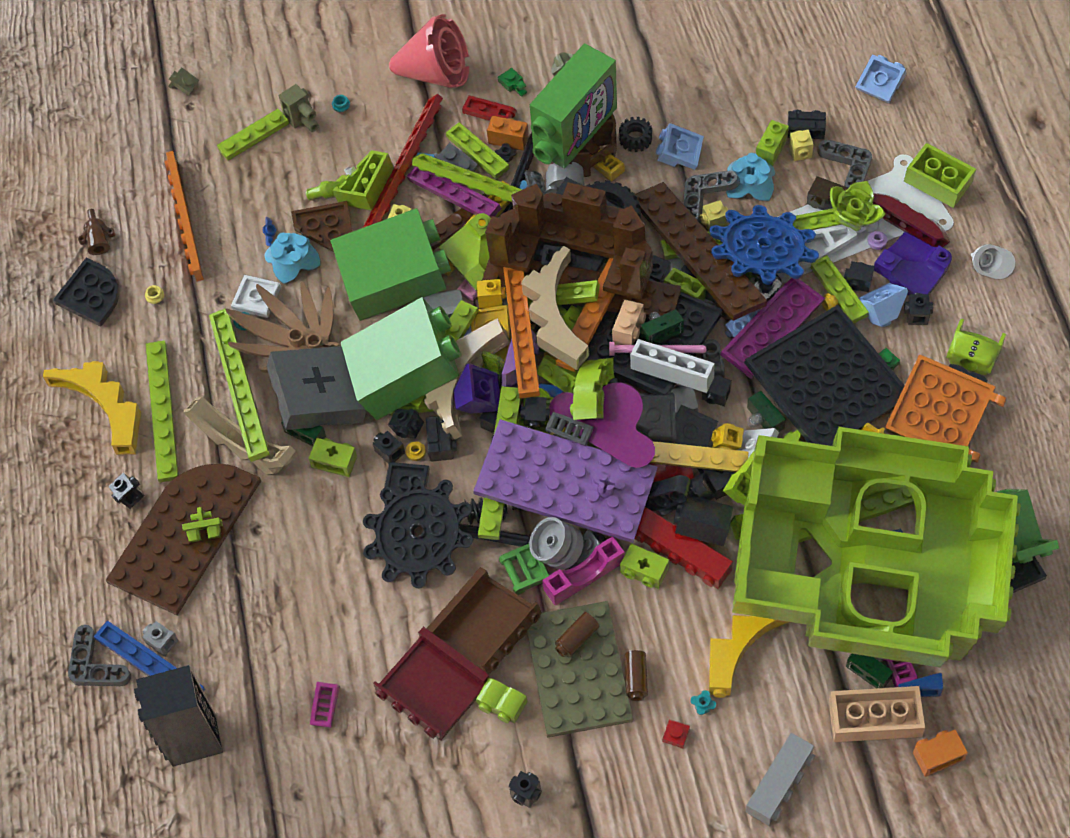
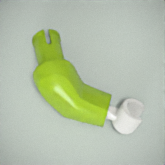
[306,166,356,201]

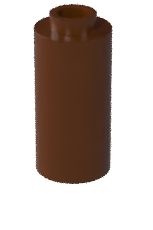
[555,612,600,657]
[625,650,648,701]

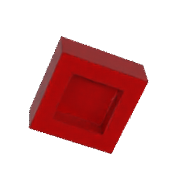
[662,719,690,748]

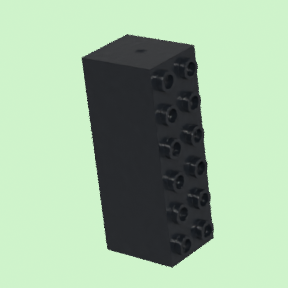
[134,665,223,767]

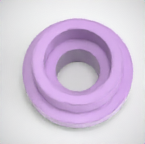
[868,231,887,250]

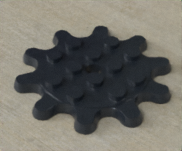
[363,474,473,589]

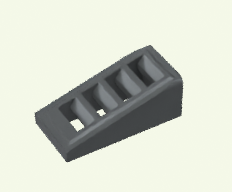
[546,412,594,446]

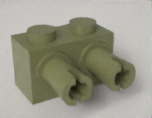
[278,84,319,132]

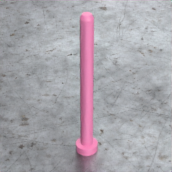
[609,342,706,356]

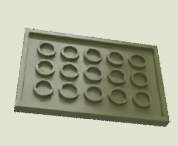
[527,601,633,738]

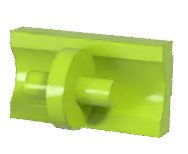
[182,507,223,542]

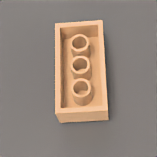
[829,686,925,742]

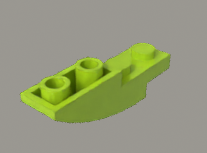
[537,355,578,394]

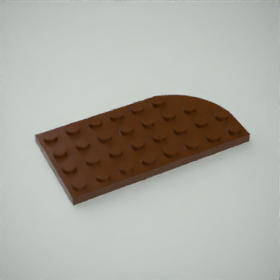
[106,464,261,616]

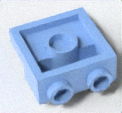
[855,54,907,103]
[656,123,704,170]

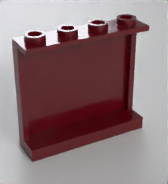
[373,626,490,741]

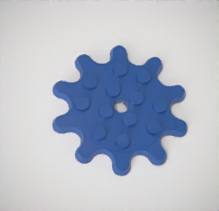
[709,205,819,285]

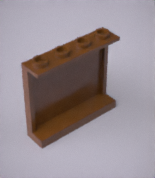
[427,567,542,675]

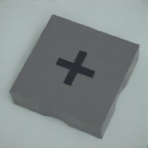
[267,346,367,430]

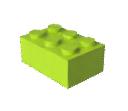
[904,143,976,208]

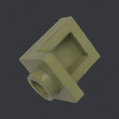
[168,67,199,96]

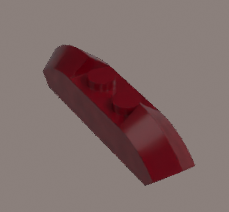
[873,193,950,247]

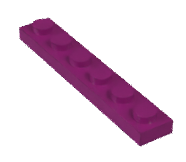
[406,166,502,218]

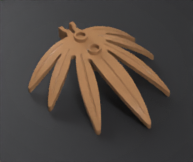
[226,281,339,373]

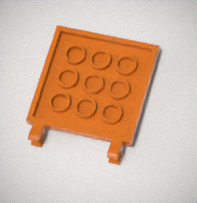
[885,354,1007,463]

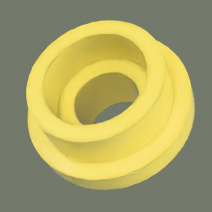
[145,285,164,304]

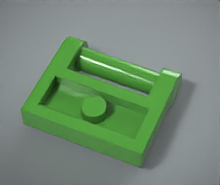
[499,544,549,595]

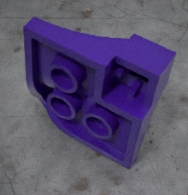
[874,231,952,296]

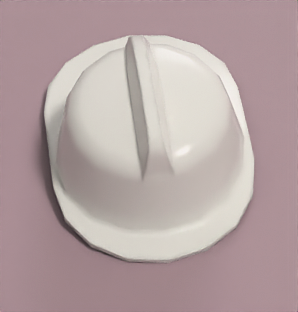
[971,244,1015,279]

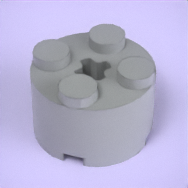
[546,162,584,194]

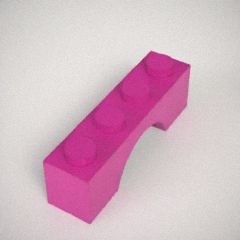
[542,536,625,606]

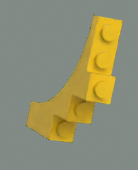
[43,361,141,455]

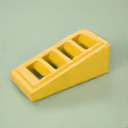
[590,148,625,182]

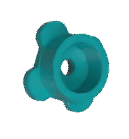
[690,690,716,715]

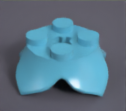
[726,153,775,201]
[265,232,321,284]

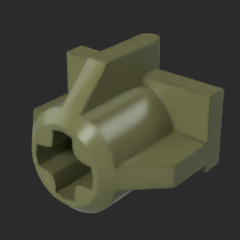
[551,52,574,76]

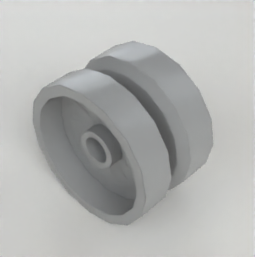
[529,517,583,570]

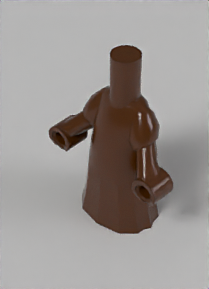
[78,209,116,255]

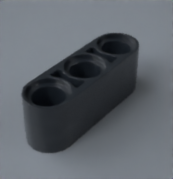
[645,475,692,511]

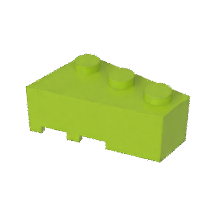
[332,150,394,211]

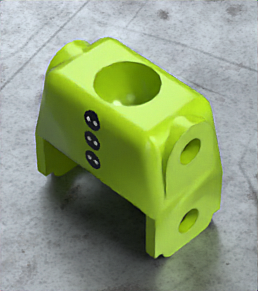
[946,319,1006,375]

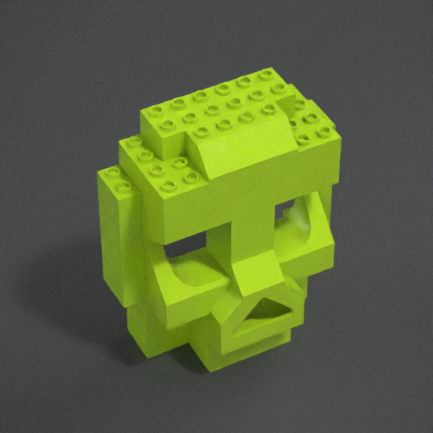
[732,427,1021,667]

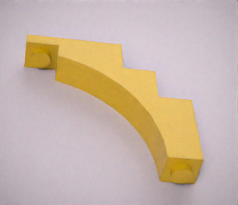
[709,615,790,698]

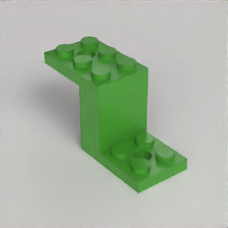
[997,489,1059,563]

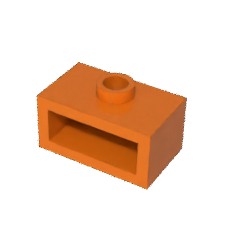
[487,116,529,151]
[913,729,968,777]

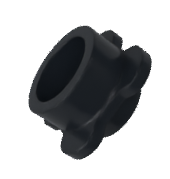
[495,143,517,162]

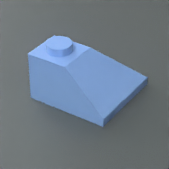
[859,283,908,327]

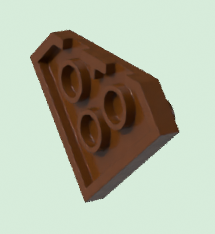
[291,201,353,252]

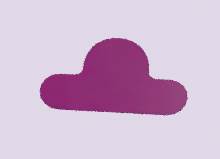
[549,383,655,468]

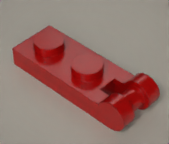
[462,95,517,121]

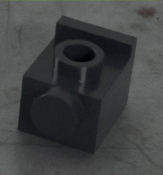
[373,431,405,464]

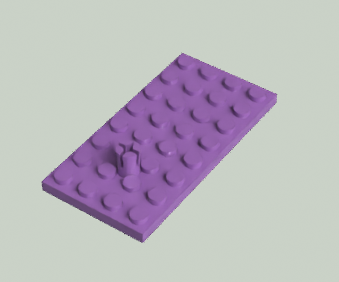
[474,419,657,543]

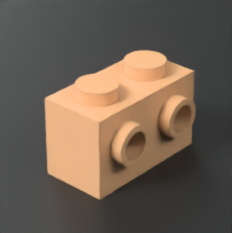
[612,300,646,345]

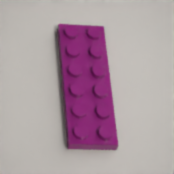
[720,278,825,379]

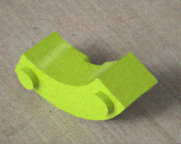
[570,358,614,420]

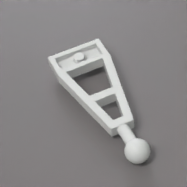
[798,221,879,269]

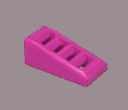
[884,659,918,687]
[309,682,340,728]

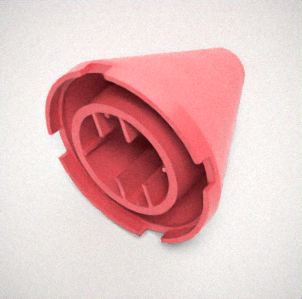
[389,14,469,88]

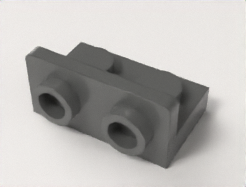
[434,142,479,172]

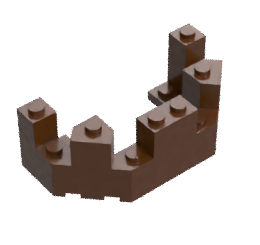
[485,182,653,300]

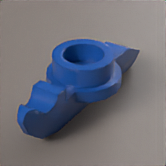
[262,217,276,246]

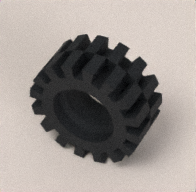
[619,117,652,152]

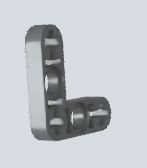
[818,140,872,188]
[683,170,740,223]
[68,625,131,686]

